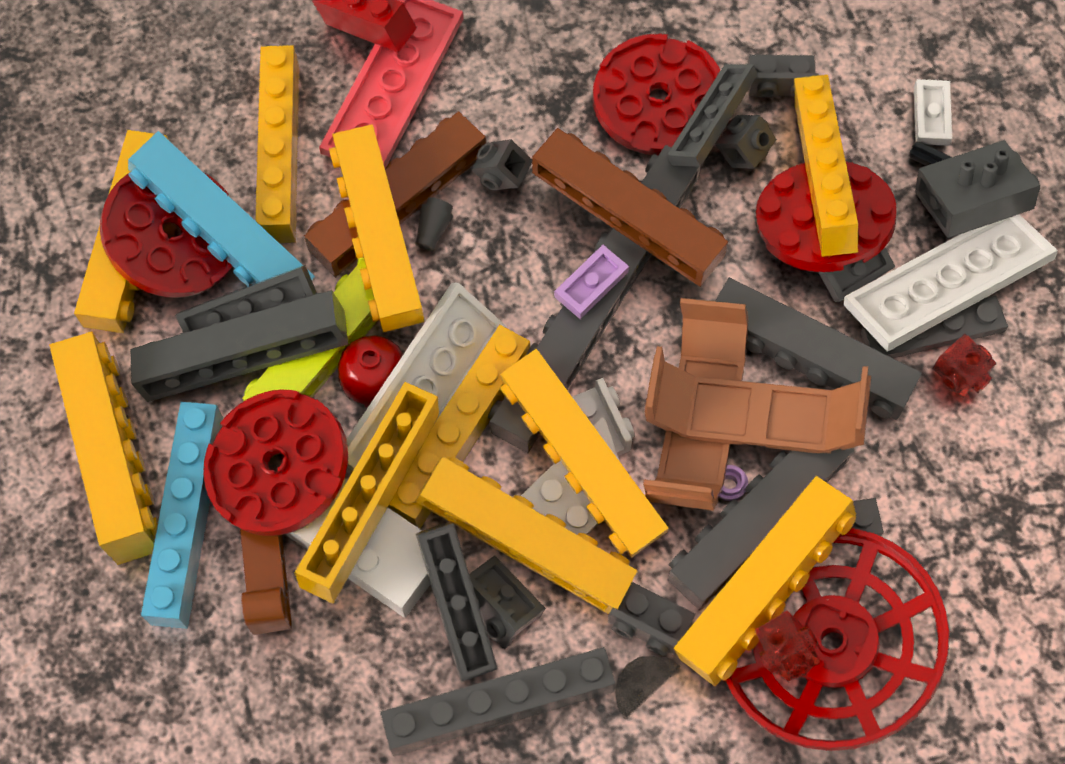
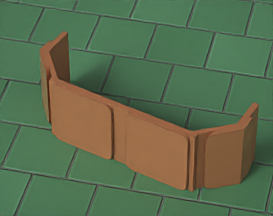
[643,298,749,511]
[645,346,871,453]

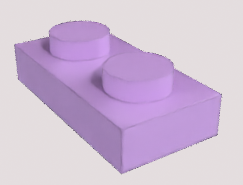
[554,245,629,319]

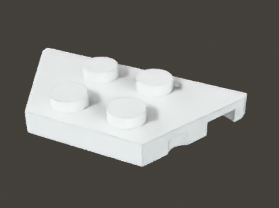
[521,417,619,535]

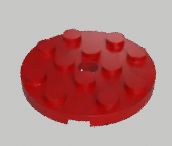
[593,34,721,156]
[756,162,897,272]
[100,172,232,298]
[203,389,348,536]

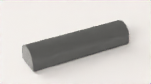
[416,523,498,682]

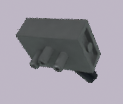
[909,140,1040,238]

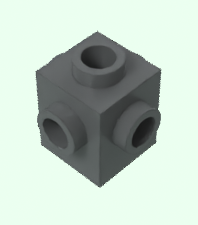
[715,115,777,169]
[471,139,532,191]

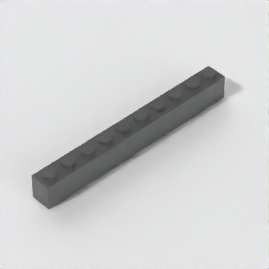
[488,145,701,454]

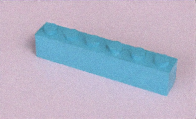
[128,131,315,286]
[141,402,224,629]

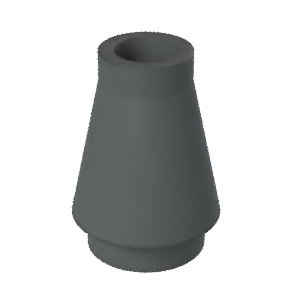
[415,197,454,251]

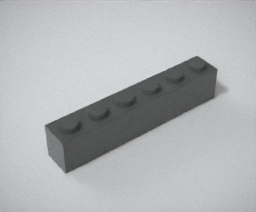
[715,277,922,420]
[130,290,348,402]
[668,448,854,610]
[380,647,616,757]

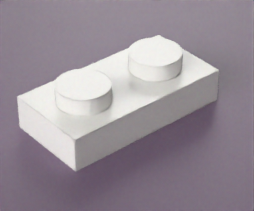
[914,79,952,146]

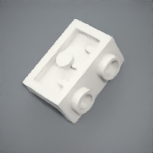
[572,378,635,456]

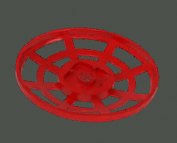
[725,528,950,751]

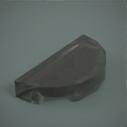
[615,655,681,720]

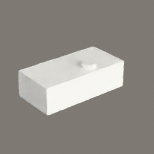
[287,478,431,618]

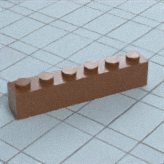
[304,111,486,278]
[532,127,728,287]

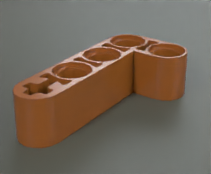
[240,529,292,635]

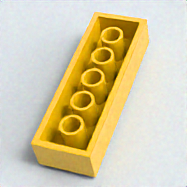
[49,331,158,565]

